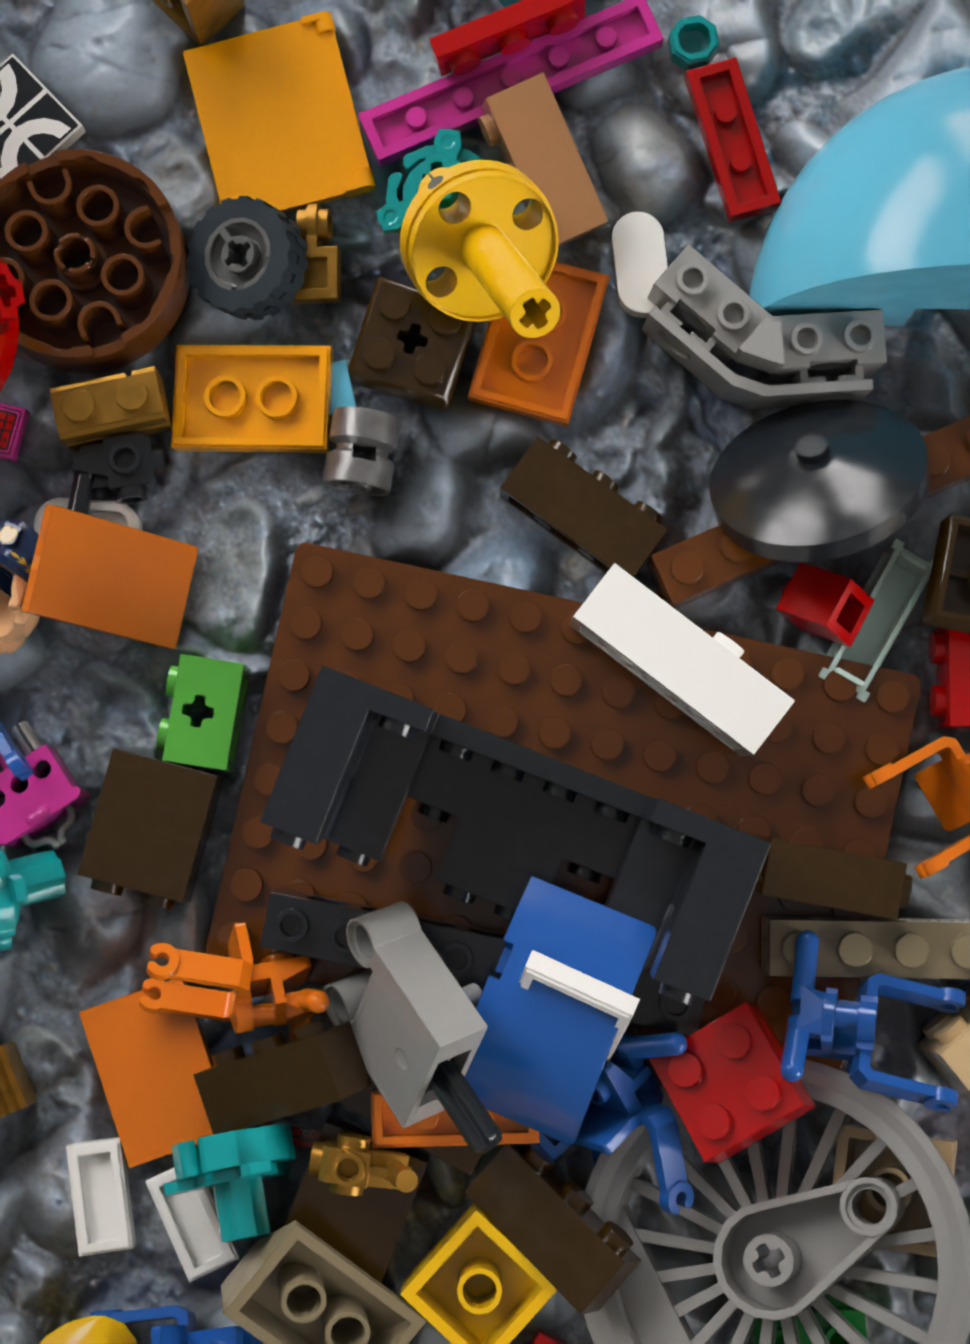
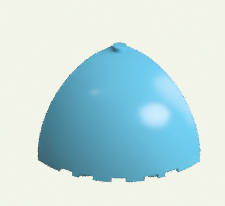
[749,66,970,326]

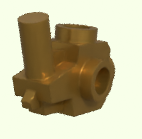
[308,1132,418,1196]

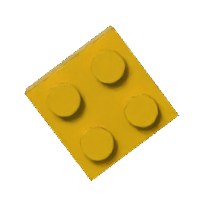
[400,1202,557,1344]

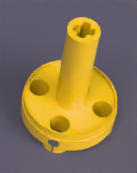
[400,160,560,338]

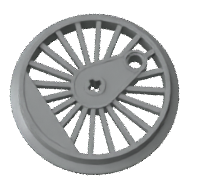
[584,1060,970,1344]

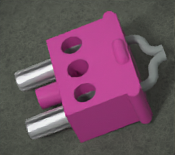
[0,721,90,850]

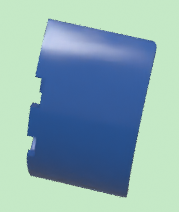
[465,876,657,1144]

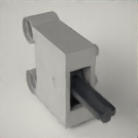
[323,901,502,1155]

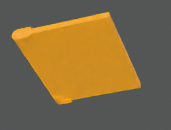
[183,11,376,213]

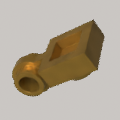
[290,204,341,304]

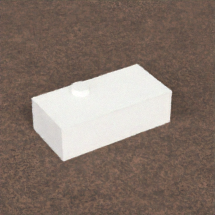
[570,563,795,757]

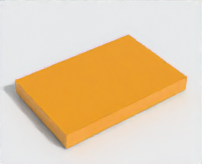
[171,345,334,453]

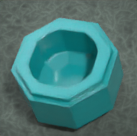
[667,15,720,71]

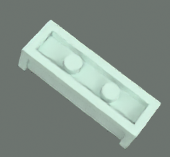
[818,538,933,703]

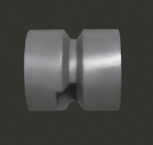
[322,406,401,496]

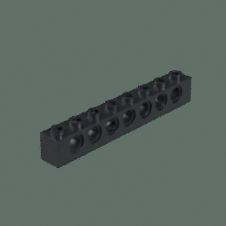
[260,887,705,1035]

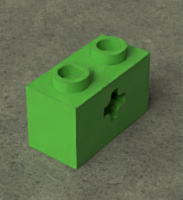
[157,654,251,773]

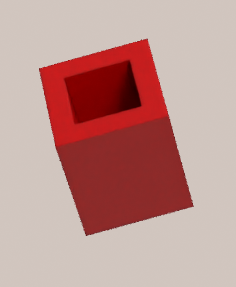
[776,562,875,647]

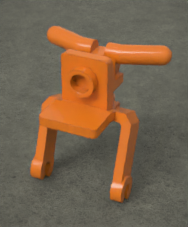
[863,736,970,879]
[139,922,329,1040]

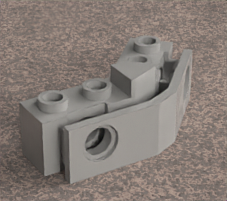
[641,244,887,410]

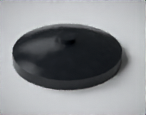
[709,400,930,562]

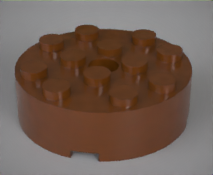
[0,149,190,373]

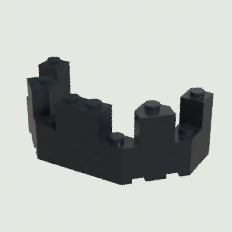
[260,665,772,1005]

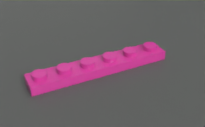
[358,0,664,167]

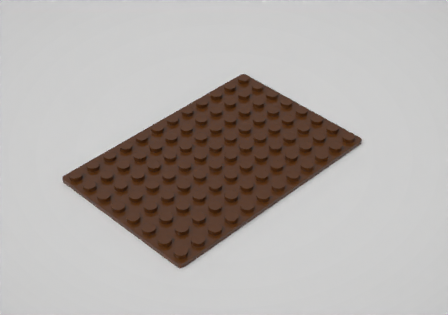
[206,543,921,1070]

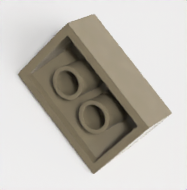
[221,1220,427,1344]

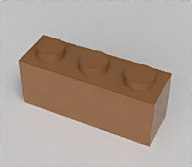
[478,72,608,247]

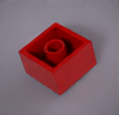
[649,1002,816,1163]

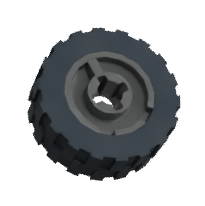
[186,196,309,321]

